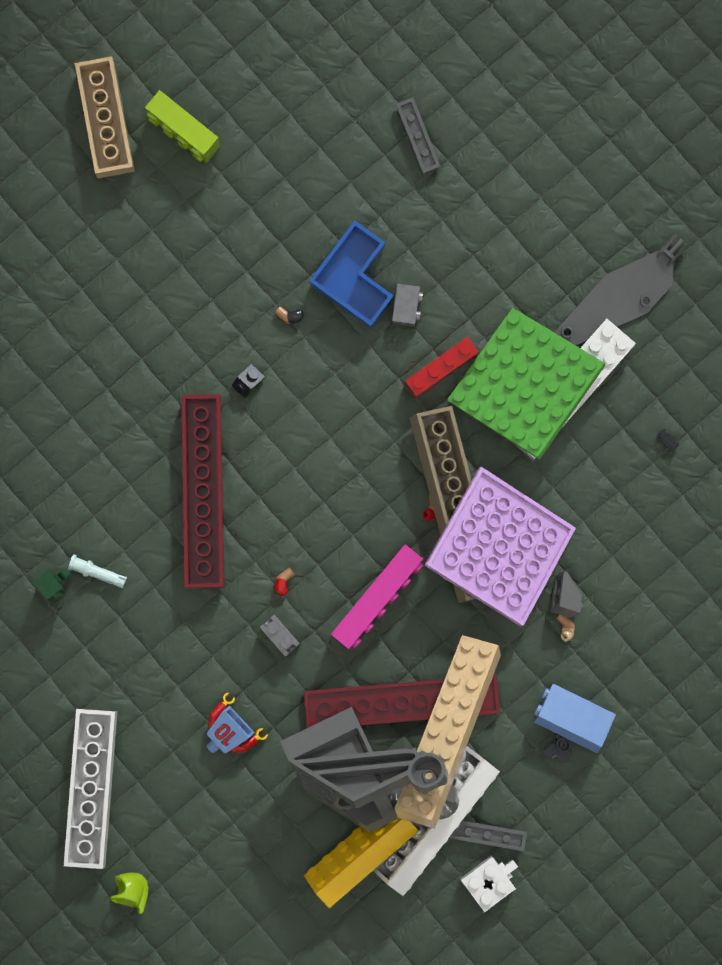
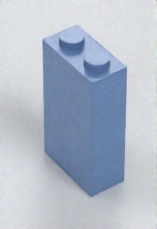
[534,684,616,753]

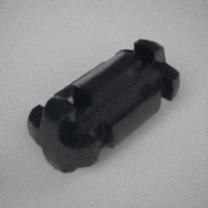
[657,429,679,451]

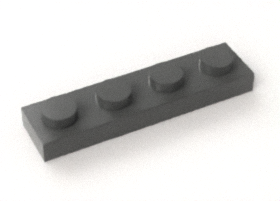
[395,97,441,175]
[449,820,527,851]

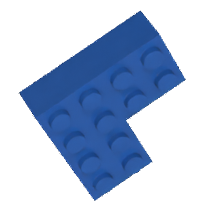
[309,220,394,329]

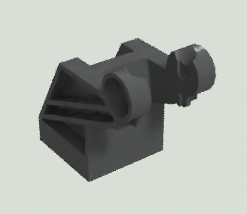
[280,707,459,832]

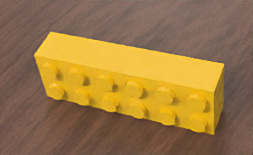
[304,818,418,908]

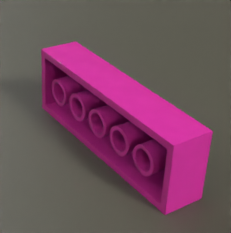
[331,544,423,649]

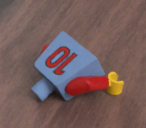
[207,693,268,753]

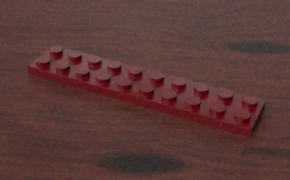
[304,675,500,728]

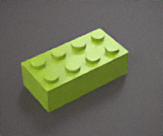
[145,90,221,163]

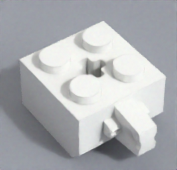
[460,856,518,912]

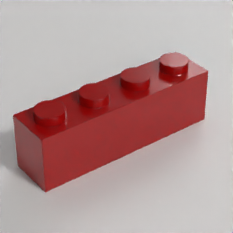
[405,337,479,399]

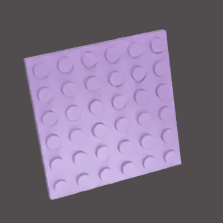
[424,467,576,627]

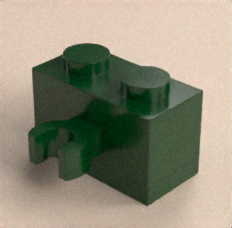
[33,568,72,602]

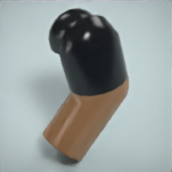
[275,306,304,324]

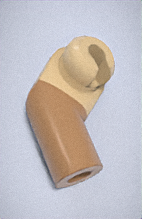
[556,615,575,641]

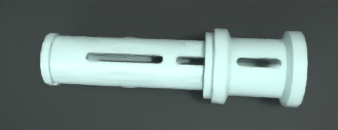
[68,554,127,589]

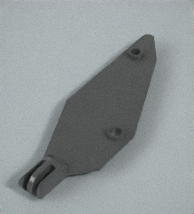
[554,233,688,345]

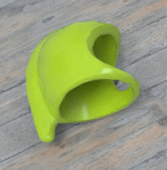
[110,872,149,914]

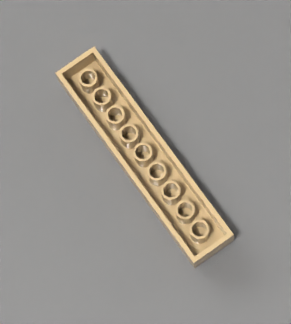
[395,635,501,829]

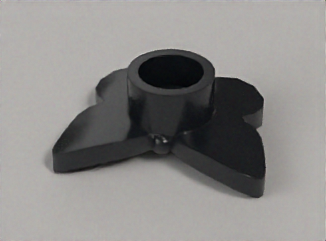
[542,733,577,763]

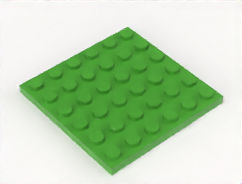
[447,308,606,460]

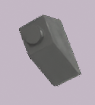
[550,571,583,618]

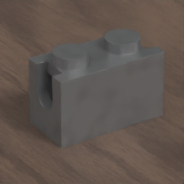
[392,284,423,327]
[260,615,300,657]

